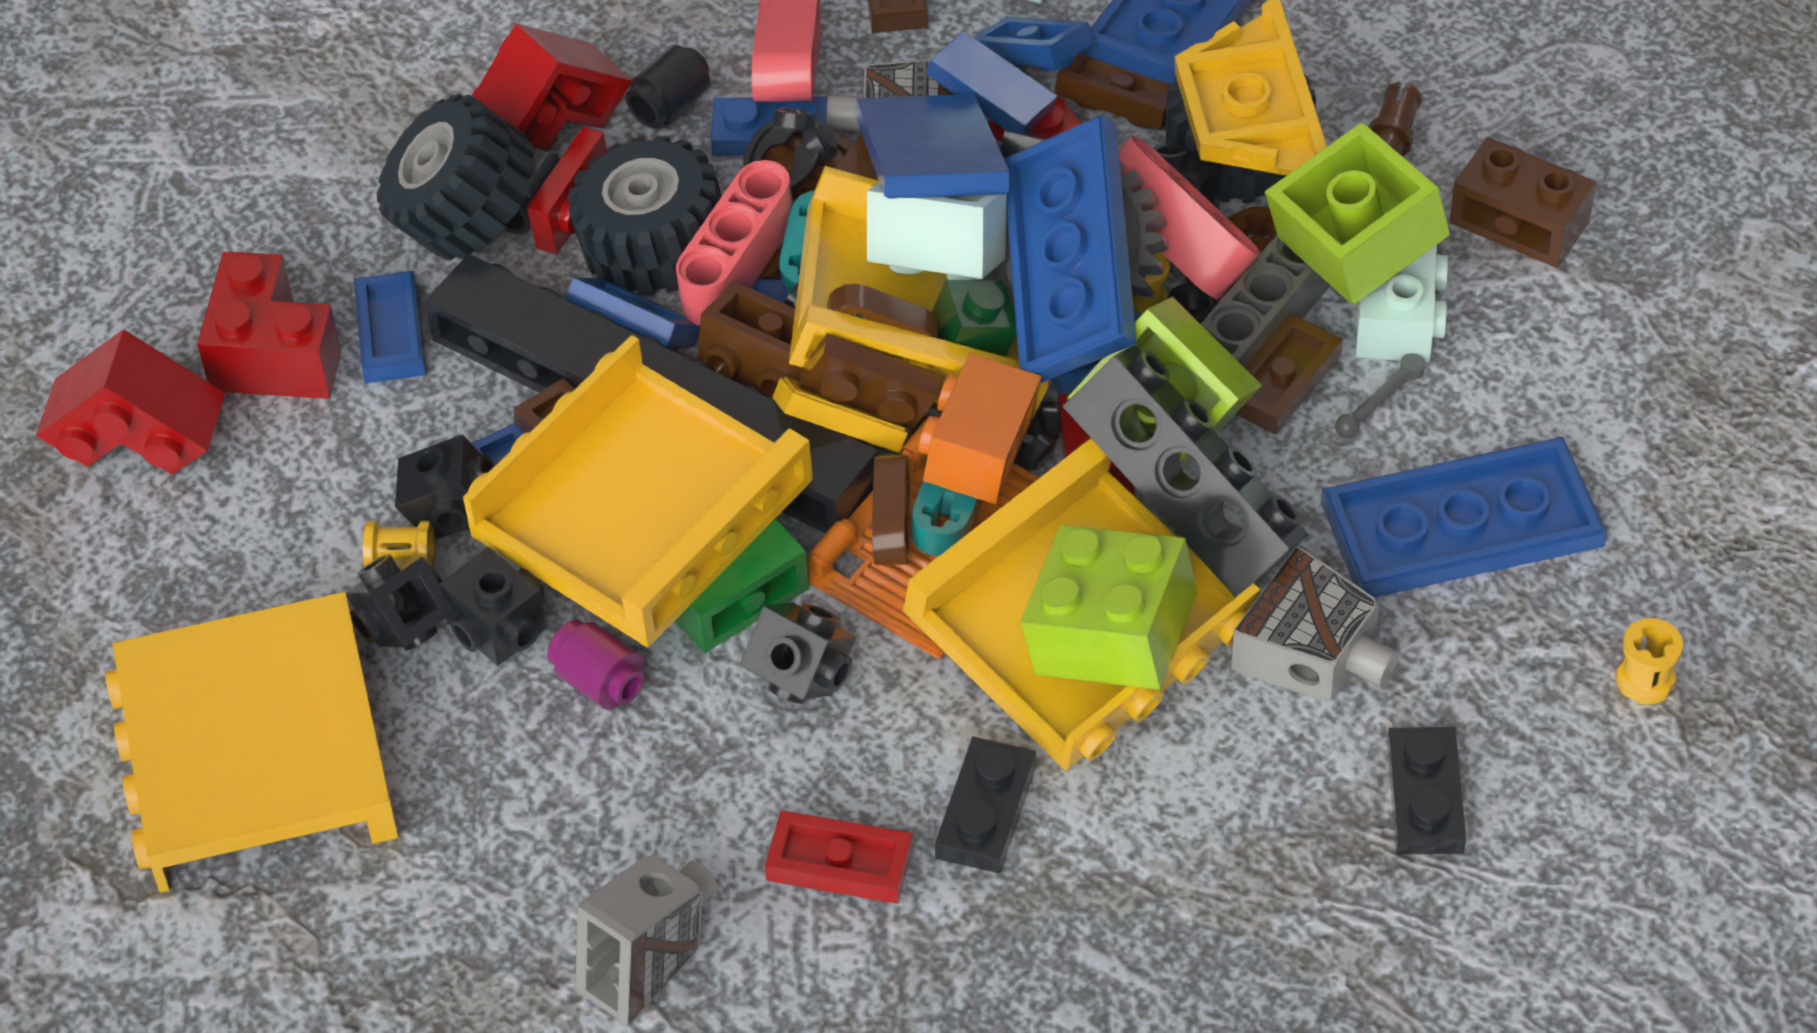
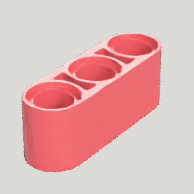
[752,0,820,102]
[1118,135,1260,300]
[676,160,793,326]

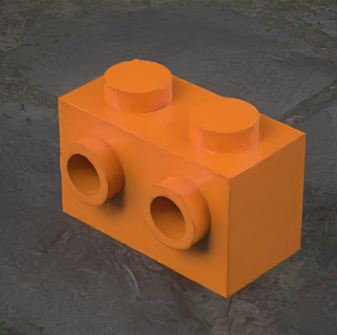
[918,353,1042,505]

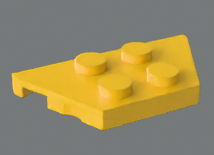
[1175,0,1327,176]

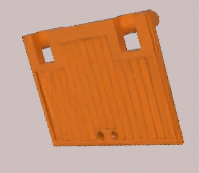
[807,416,1040,660]

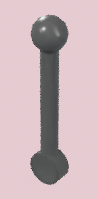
[1335,353,1425,438]

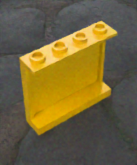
[789,166,1049,419]
[463,335,813,648]
[903,438,1260,771]
[105,592,399,893]

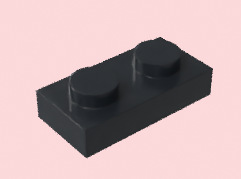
[1387,727,1466,855]
[935,736,1037,874]

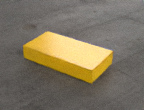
[772,376,908,453]

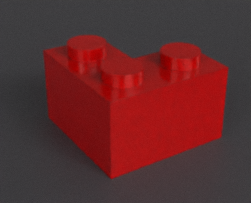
[471,23,632,149]
[197,251,341,399]
[36,329,225,474]

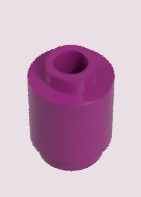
[547,619,645,710]

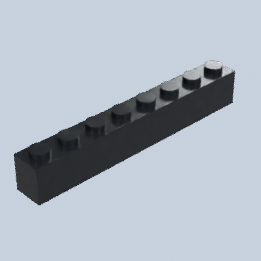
[425,253,878,534]

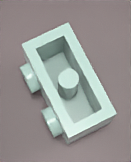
[867,182,1007,280]
[1356,245,1448,362]

